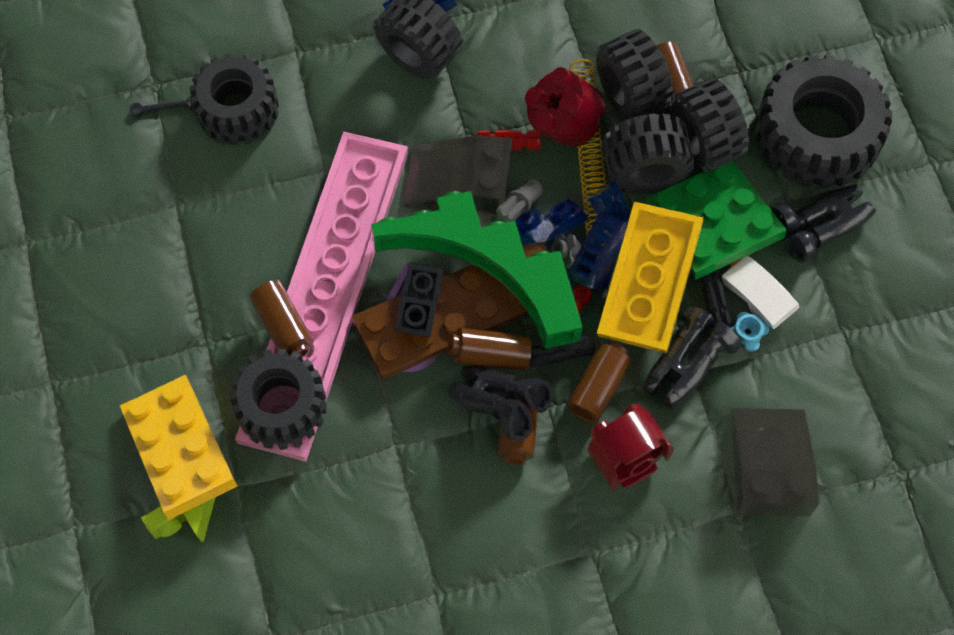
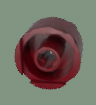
[525,67,605,147]
[587,404,674,490]

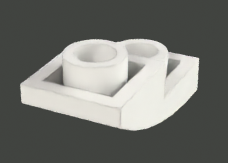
[722,256,799,329]

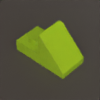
[141,497,216,542]

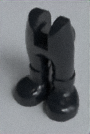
[772,184,876,263]
[643,306,742,410]
[447,365,553,442]

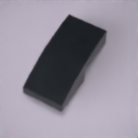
[395,263,444,338]

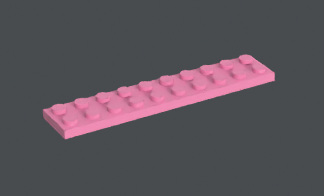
[235,131,408,462]

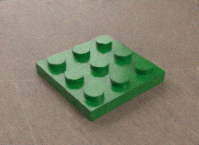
[643,161,786,280]

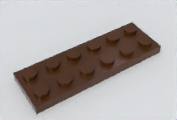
[352,236,548,381]

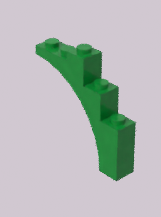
[371,191,583,349]

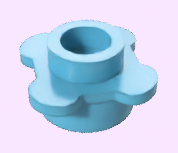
[730,312,769,352]

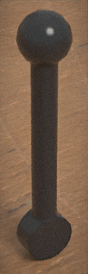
[130,96,194,117]

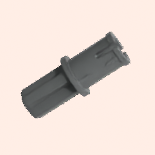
[494,179,543,223]

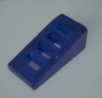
[568,213,628,290]

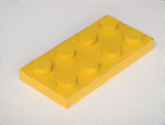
[597,202,703,354]
[120,375,237,520]

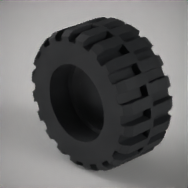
[755,55,892,188]

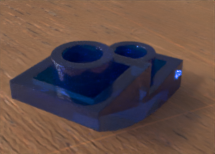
[516,198,588,244]

